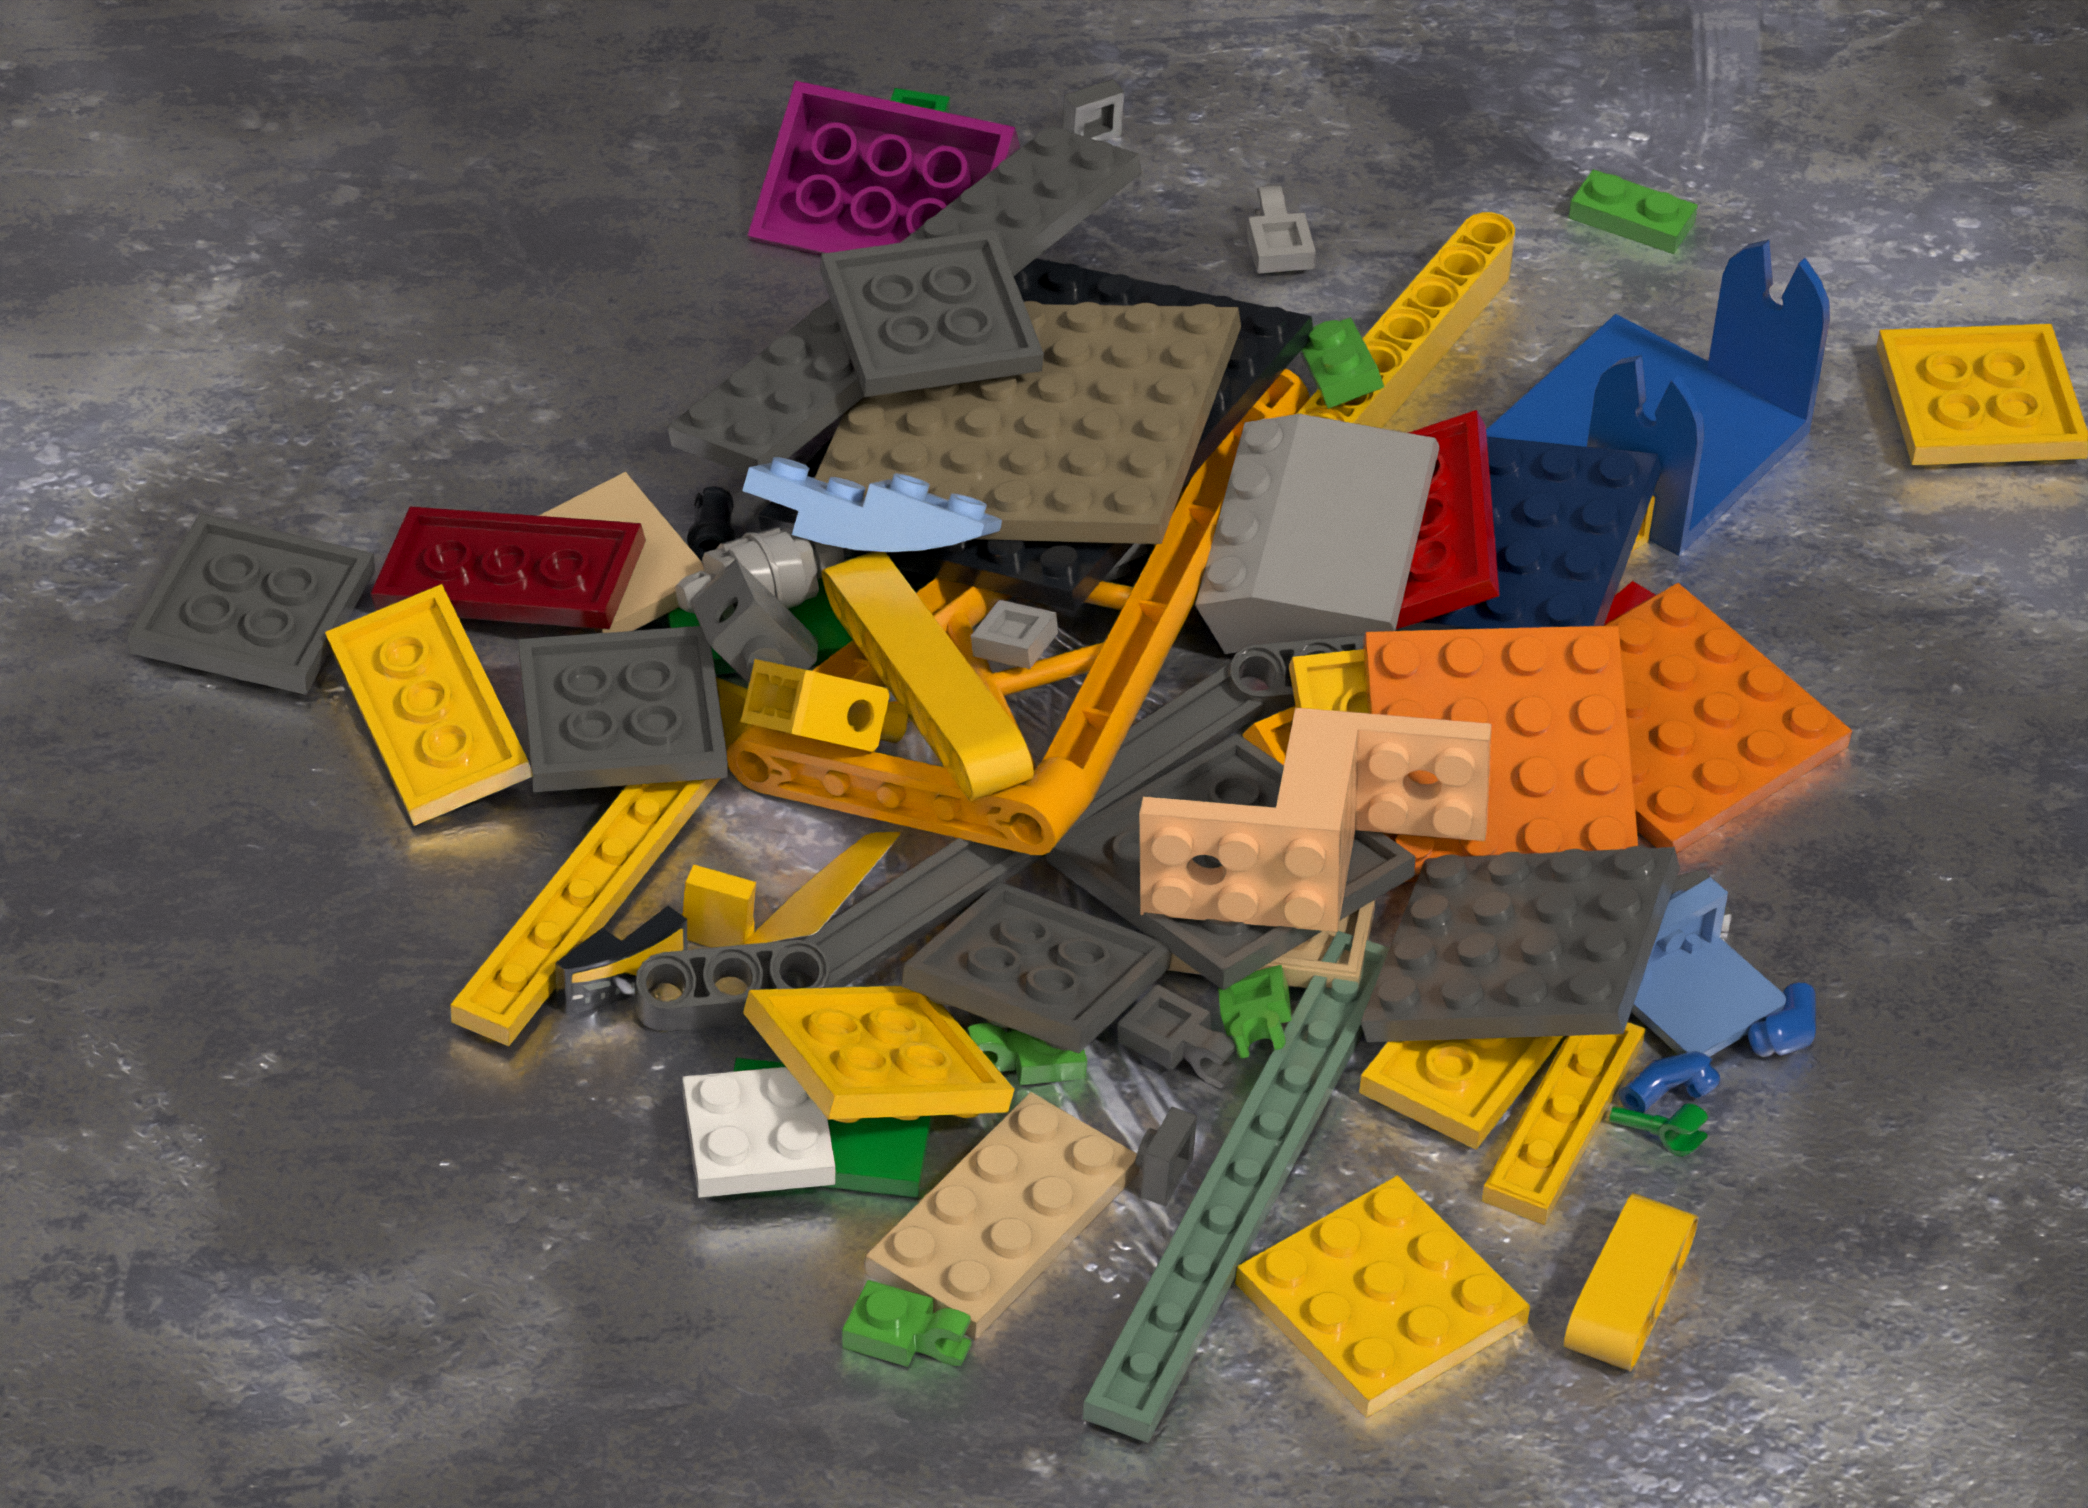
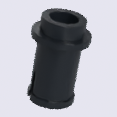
[687,486,736,561]

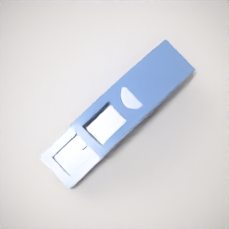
[742,457,1002,552]

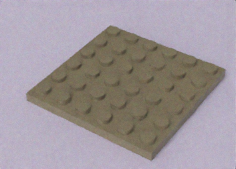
[814,301,1241,544]

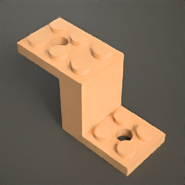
[1139,708,1492,932]

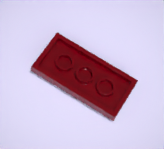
[370,506,646,630]

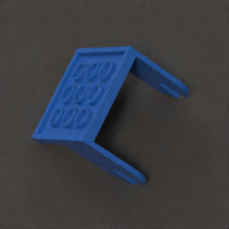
[1486,240,1830,556]

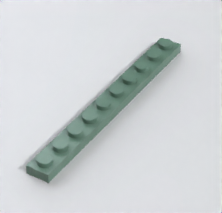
[1083,931,1390,1443]

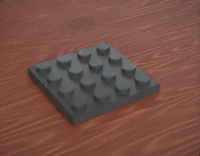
[1047,734,1415,990]
[1361,846,1680,1042]

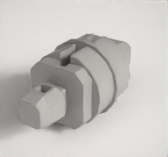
[675,528,845,619]

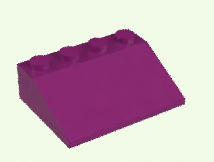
[747,81,1020,256]

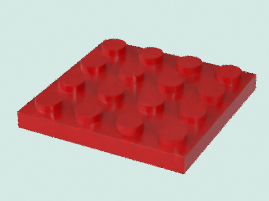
[1396,410,1499,629]

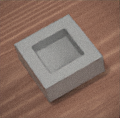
[971,600,1058,669]

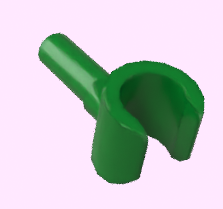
[1609,1103,1708,1157]

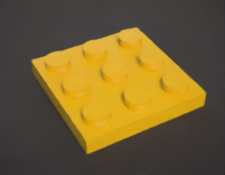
[1876,324,2088,465]
[743,986,1014,1123]
[1235,1175,1530,1418]

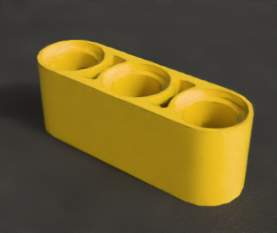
[1564,1193,1699,1372]

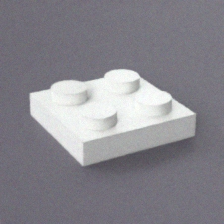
[683,1067,835,1198]

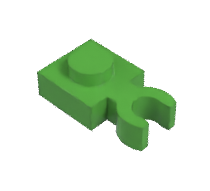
[1218,964,1292,1059]

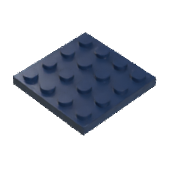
[1395,437,1662,631]

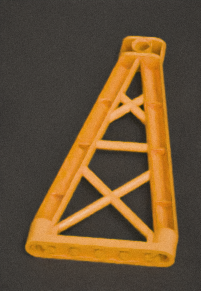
[726,369,1310,855]

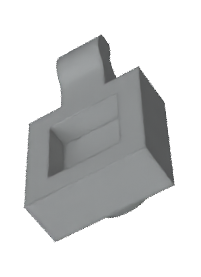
[1246,186,1316,273]

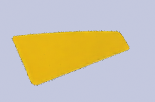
[743,832,902,945]

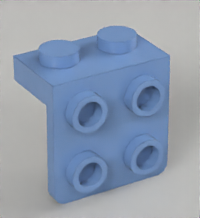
[1631,877,1786,1057]

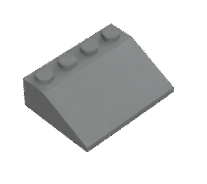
[1195,414,1440,654]

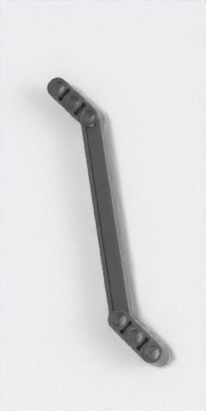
[634,635,1365,1032]

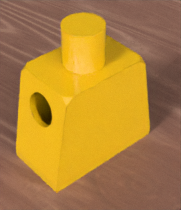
[741,659,908,752]

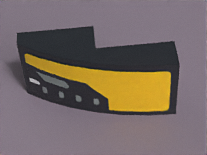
[555,906,688,1015]

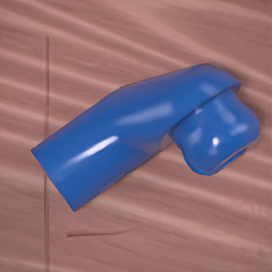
[1748,983,1816,1057]
[1619,1051,1720,1113]

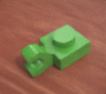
[967,1023,1088,1085]
[842,1280,972,1367]

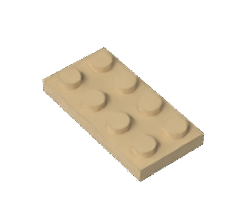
[865,1092,1140,1341]

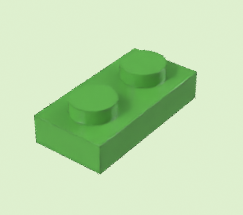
[1568,169,1698,254]
[1300,317,1384,409]

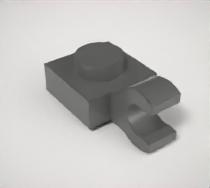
[1117,984,1237,1088]

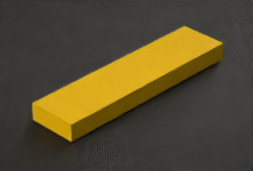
[1482,1022,1645,1225]

